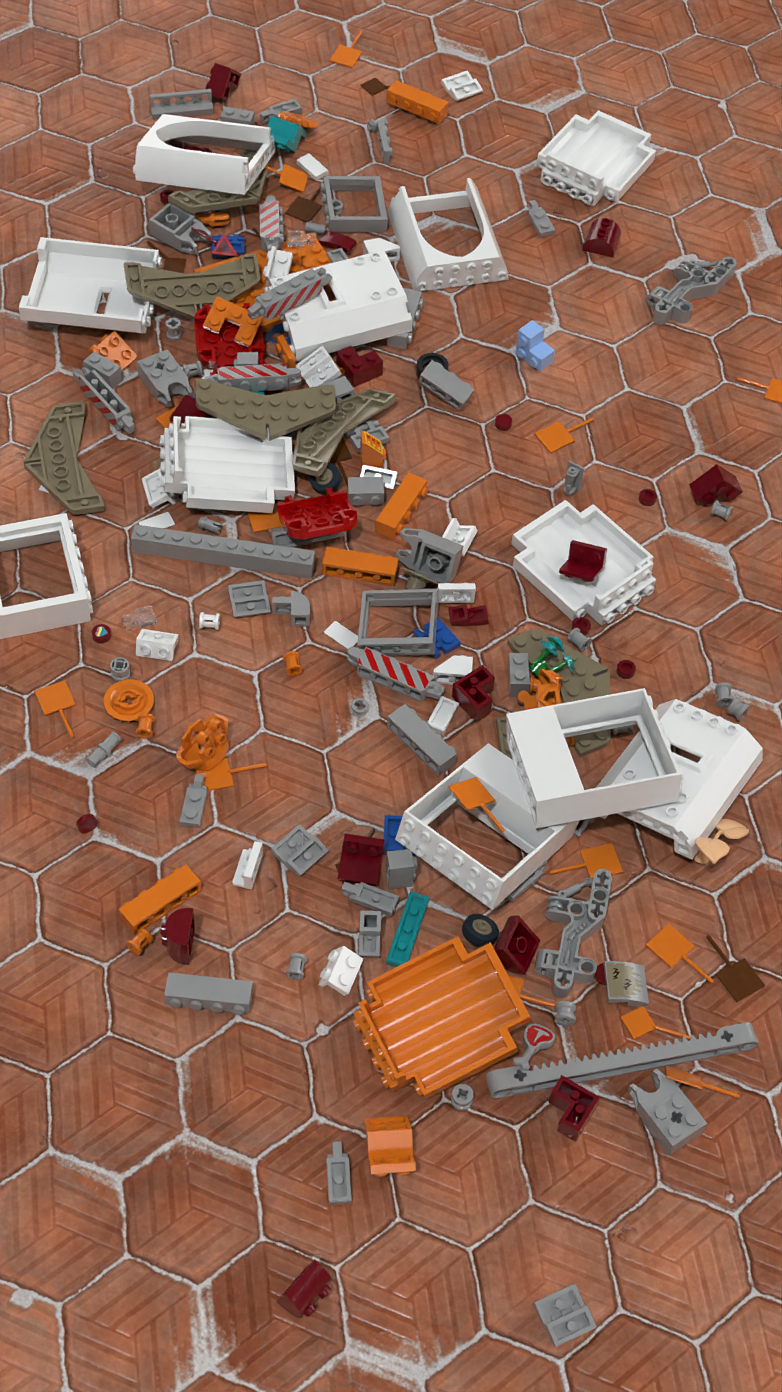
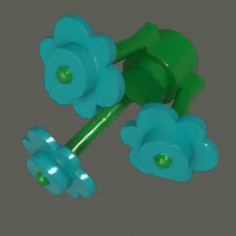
[529,636,574,677]

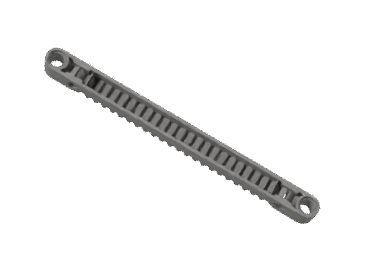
[485,1022,759,1099]

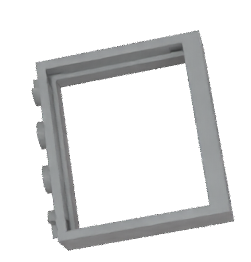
[320,176,388,232]
[357,589,439,655]

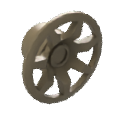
[401,568,438,589]

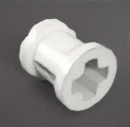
[199,612,220,630]

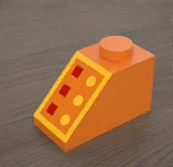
[360,431,386,467]

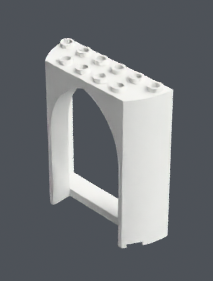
[133,114,275,195]
[388,178,508,291]

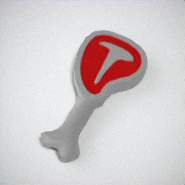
[512,1024,555,1070]

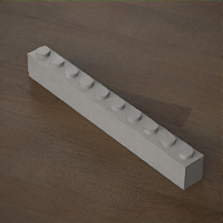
[131,524,315,579]

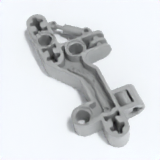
[646,257,737,325]
[534,869,612,998]

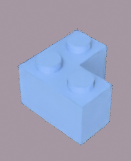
[515,320,555,372]

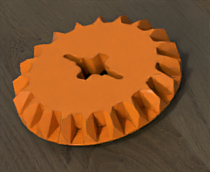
[278,111,317,128]
[104,679,154,723]

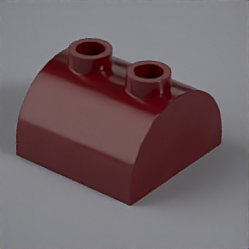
[582,218,621,258]
[161,908,195,965]
[494,915,540,974]
[276,1259,332,1318]

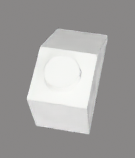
[363,238,400,262]
[433,655,473,685]

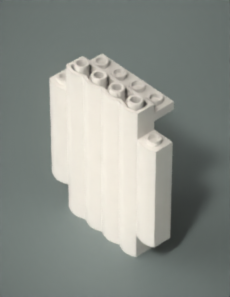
[537,111,656,206]
[160,416,295,513]
[512,500,656,626]

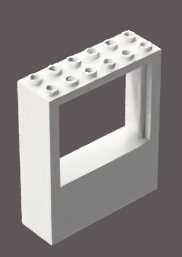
[0,513,93,639]
[506,688,683,829]
[395,743,579,910]

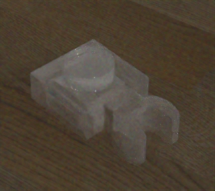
[288,230,316,247]
[121,605,157,630]

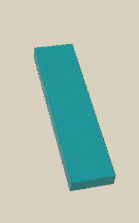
[386,891,430,967]

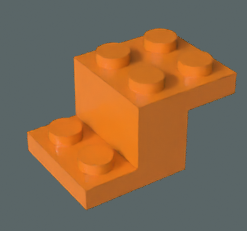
[364,1115,416,1176]

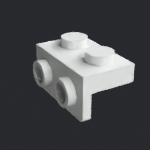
[442,518,477,556]
[319,946,363,996]

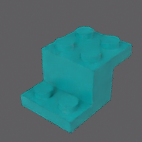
[267,116,308,153]

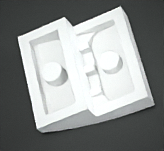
[441,71,483,101]
[296,345,342,388]

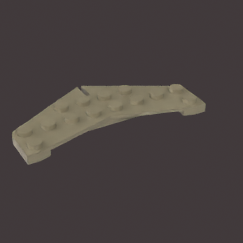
[168,149,270,214]
[123,253,260,320]
[195,379,336,441]
[292,388,396,477]
[24,401,105,515]
[507,629,611,757]

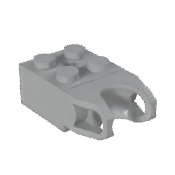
[149,202,212,254]
[137,349,193,407]
[395,528,464,583]
[628,1068,707,1156]

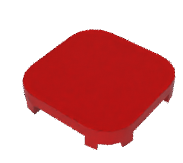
[194,303,265,369]
[277,488,358,539]

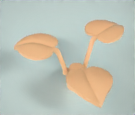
[693,819,749,864]

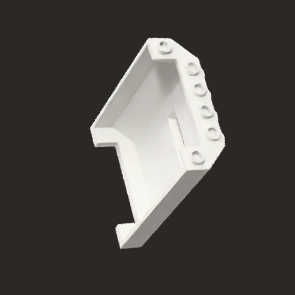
[19,237,162,333]
[264,250,412,362]
[596,699,763,859]

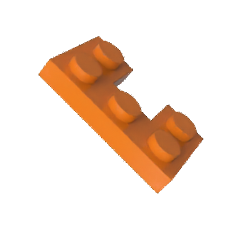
[203,296,263,347]

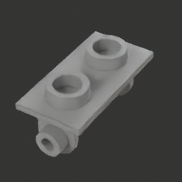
[564,461,585,496]

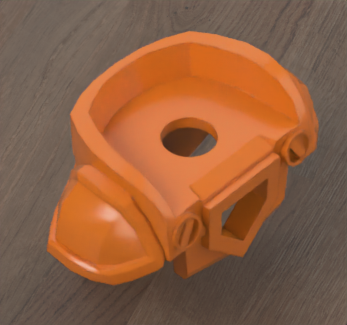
[517,669,563,711]
[176,714,229,771]

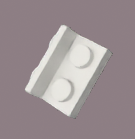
[263,246,293,280]
[142,469,176,508]
[437,583,476,603]
[136,629,179,661]
[232,841,263,890]

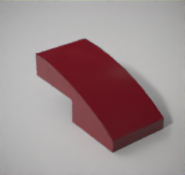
[319,231,357,253]
[448,604,489,626]

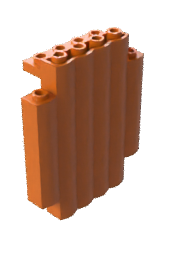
[353,936,531,1100]

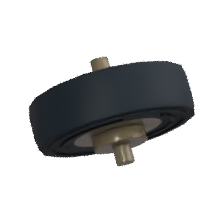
[310,463,342,494]
[462,914,499,947]

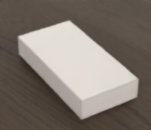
[297,154,328,181]
[427,696,459,735]

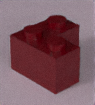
[206,63,242,101]
[336,346,383,388]
[689,464,743,506]
[452,665,495,722]
[548,1075,600,1142]

